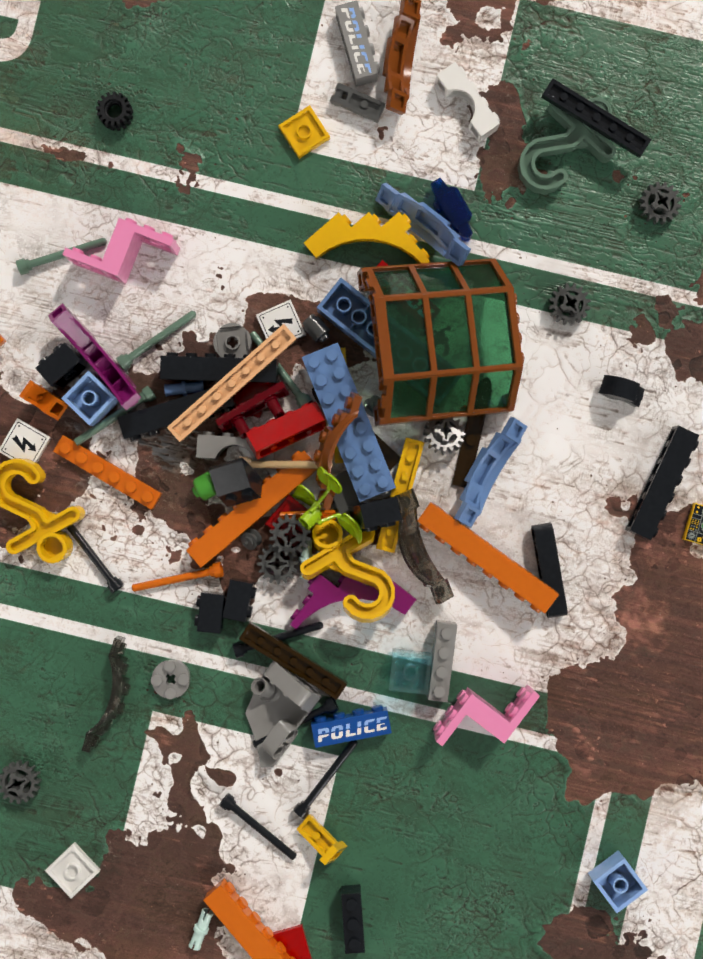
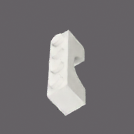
[435,62,500,143]

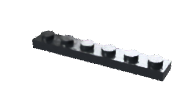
[541,78,652,158]

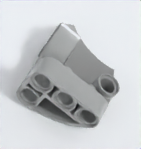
[245,661,322,767]

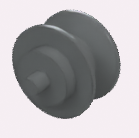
[364,395,380,417]
[241,528,262,550]

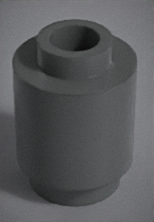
[302,314,330,343]

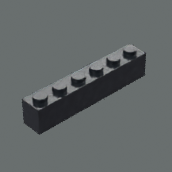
[160,352,279,383]
[117,388,236,442]
[625,425,699,540]

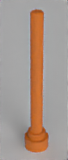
[132,562,224,592]

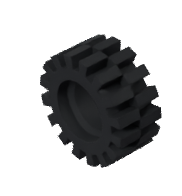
[96,91,134,131]

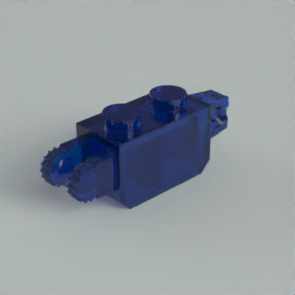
[430,178,473,242]

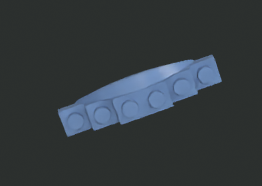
[375,183,471,266]
[454,416,527,528]

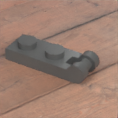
[330,83,386,123]

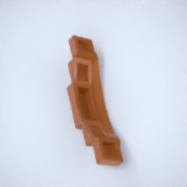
[382,0,421,115]
[313,392,362,510]

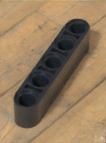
[531,522,568,618]

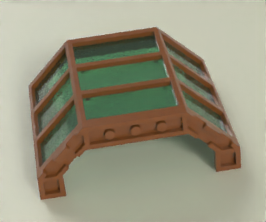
[357,258,524,426]

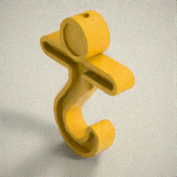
[0,458,85,563]
[300,519,395,623]

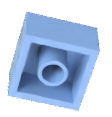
[61,370,119,426]
[588,850,648,913]

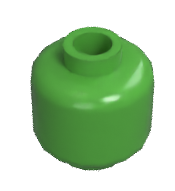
[192,472,217,500]

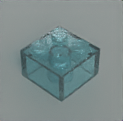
[388,648,432,695]

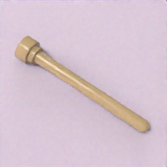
[240,457,333,469]

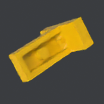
[296,814,347,865]

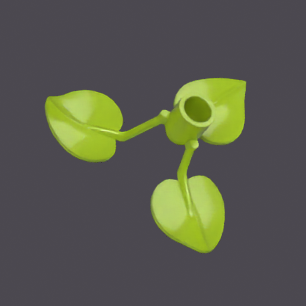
[292,466,362,545]

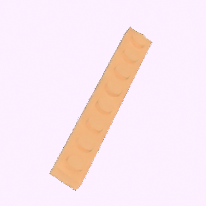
[167,324,297,442]

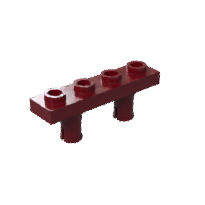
[215,381,290,439]

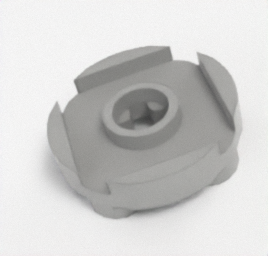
[213,323,252,358]
[151,659,190,699]

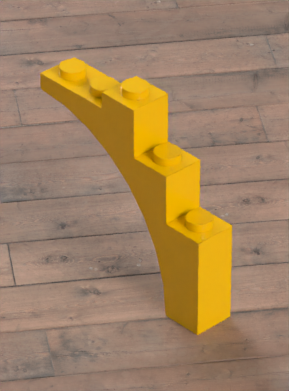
[304,212,430,264]

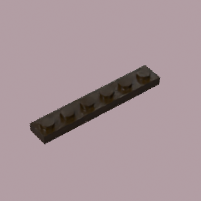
[239,622,347,700]

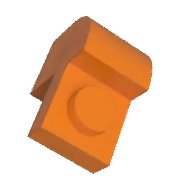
[19,380,69,420]

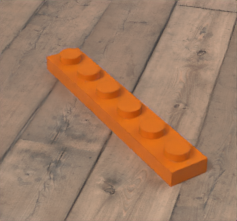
[53,435,162,510]

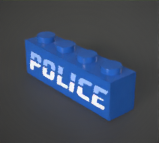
[311,705,392,748]

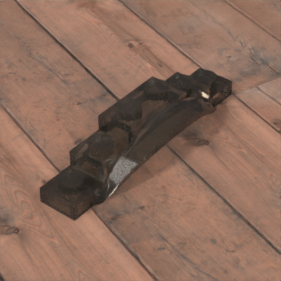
[395,488,454,604]
[82,636,131,753]

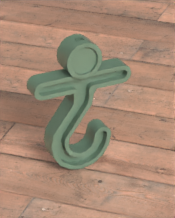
[517,97,616,194]

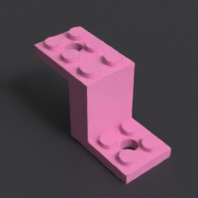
[63,218,180,284]
[433,685,540,746]

